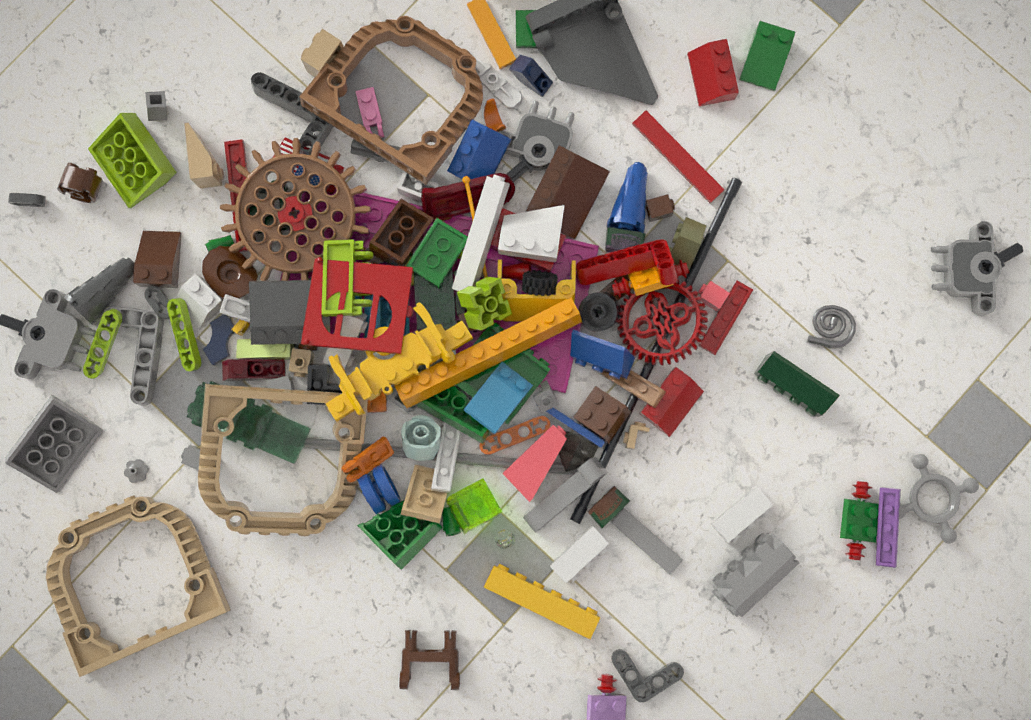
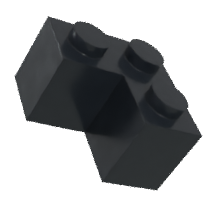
[307,364,342,405]

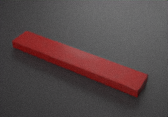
[632,110,725,204]
[224,139,256,252]

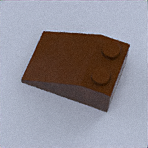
[133,231,181,288]

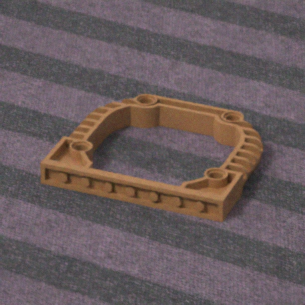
[299,16,483,185]

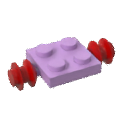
[586,674,627,720]

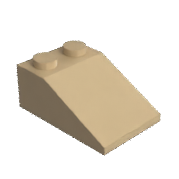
[184,123,224,188]

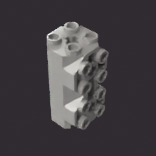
[712,533,799,617]

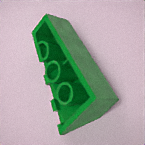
[417,386,491,444]

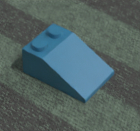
[464,362,533,434]

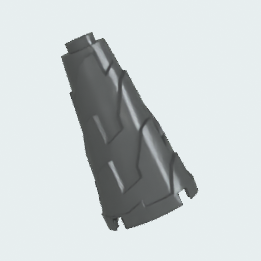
[64,257,135,325]

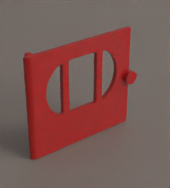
[301,257,414,354]

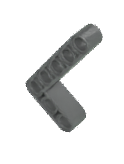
[251,72,334,155]

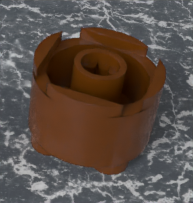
[57,163,103,203]

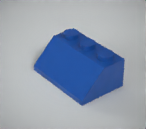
[447,119,512,179]
[570,329,635,380]

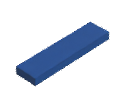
[546,407,605,448]

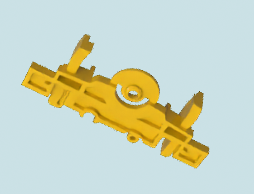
[326,302,473,421]

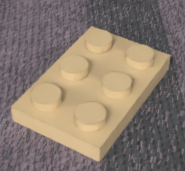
[401,465,448,523]

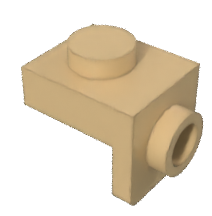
[623,422,650,449]

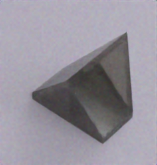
[559,430,599,472]

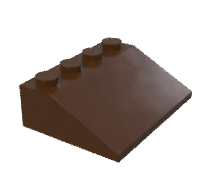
[525,145,610,239]

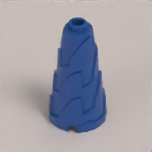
[606,162,648,238]

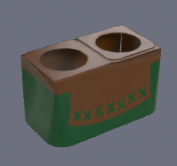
[588,486,630,529]

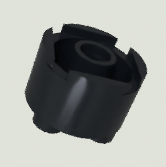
[579,292,620,331]

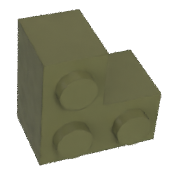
[669,217,707,270]

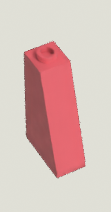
[502,424,567,502]

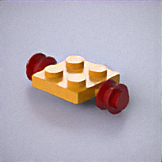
[612,260,689,298]

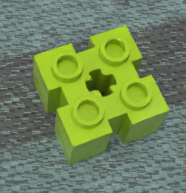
[457,277,512,330]

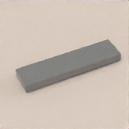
[611,508,683,575]

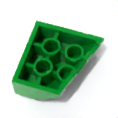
[357,500,443,570]

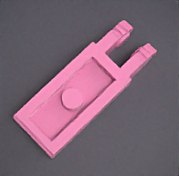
[355,87,384,138]

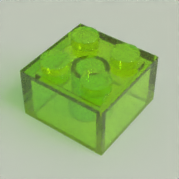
[446,478,502,535]

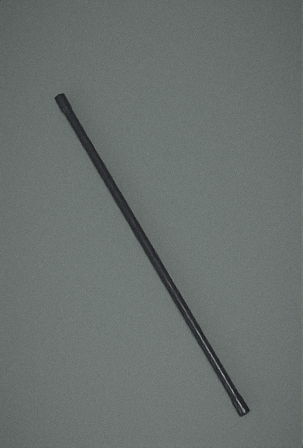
[570,178,742,524]

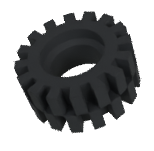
[522,270,558,296]

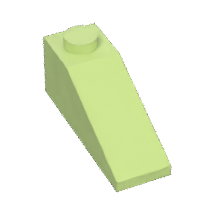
[236,339,295,360]

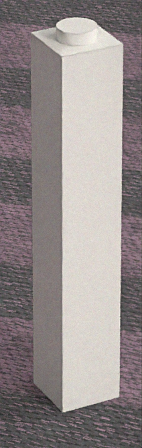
[452,175,510,291]

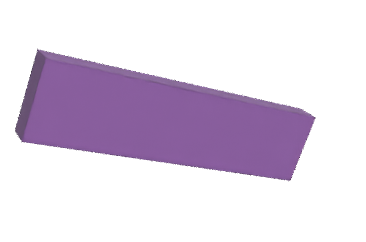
[876,487,901,568]

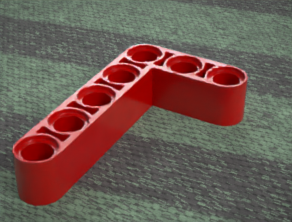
[576,239,678,285]

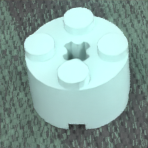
[401,415,441,461]

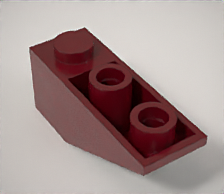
[222,359,285,381]

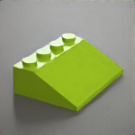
[88,113,177,208]

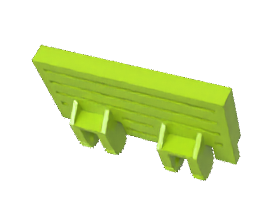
[322,240,373,317]

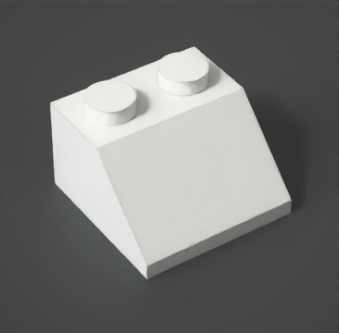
[176,273,223,330]

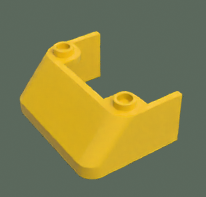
[498,259,576,322]

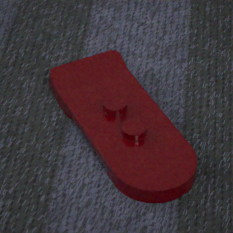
[421,173,515,222]

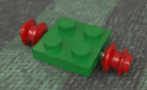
[840,481,879,561]

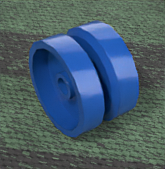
[357,464,401,514]

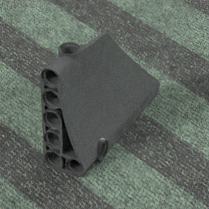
[526,0,658,105]

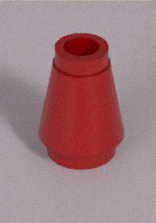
[502,262,531,280]

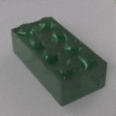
[412,253,457,332]

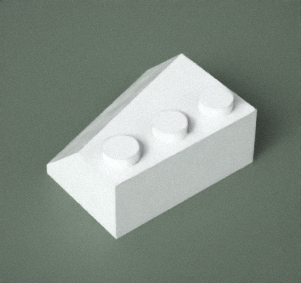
[498,205,564,262]

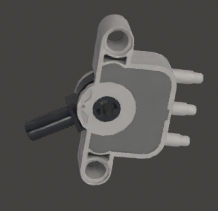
[931,221,1023,316]

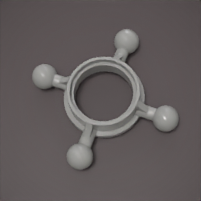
[899,454,979,543]

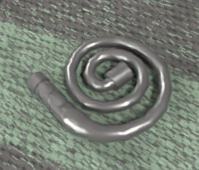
[807,305,856,348]

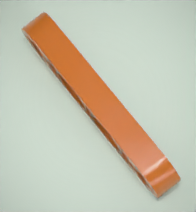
[479,416,550,455]

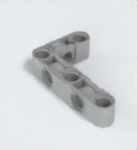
[104,307,164,406]

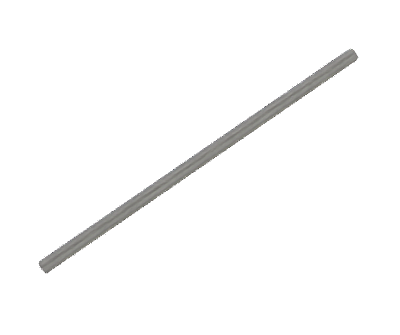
[284,435,581,475]

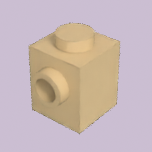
[289,348,314,378]

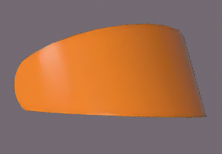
[484,98,506,132]

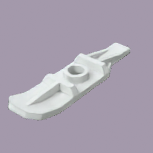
[469,51,522,108]

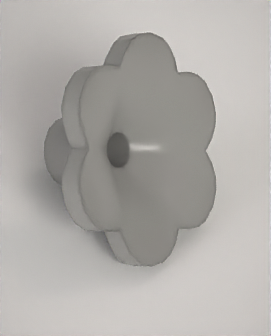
[124,459,149,483]

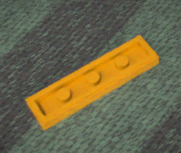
[467,0,516,69]

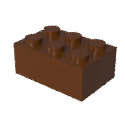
[369,198,434,266]

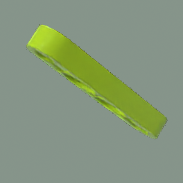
[167,298,202,372]
[83,309,122,379]

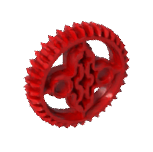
[617,279,708,366]

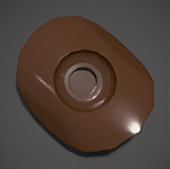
[202,246,258,299]

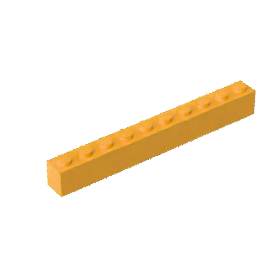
[394,298,582,408]

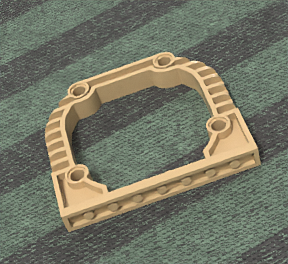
[198,384,368,536]
[46,495,231,677]

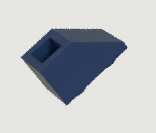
[509,55,554,97]

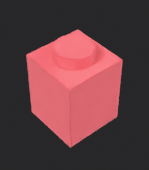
[698,281,730,312]

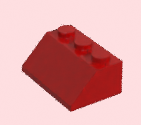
[687,39,739,107]
[639,367,704,437]

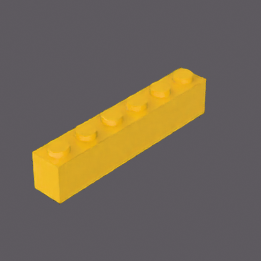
[484,563,600,639]

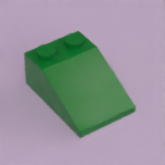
[739,21,796,91]

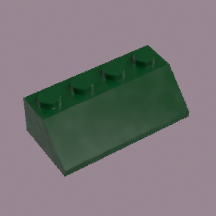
[754,351,840,417]

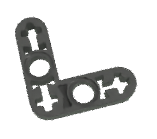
[611,649,684,702]

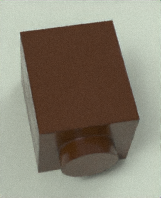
[645,194,675,222]

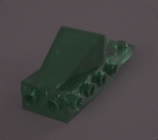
[187,381,311,464]

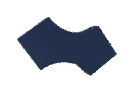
[203,314,235,366]

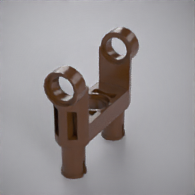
[399,630,460,690]

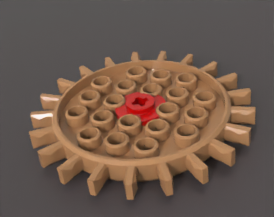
[220,138,371,281]

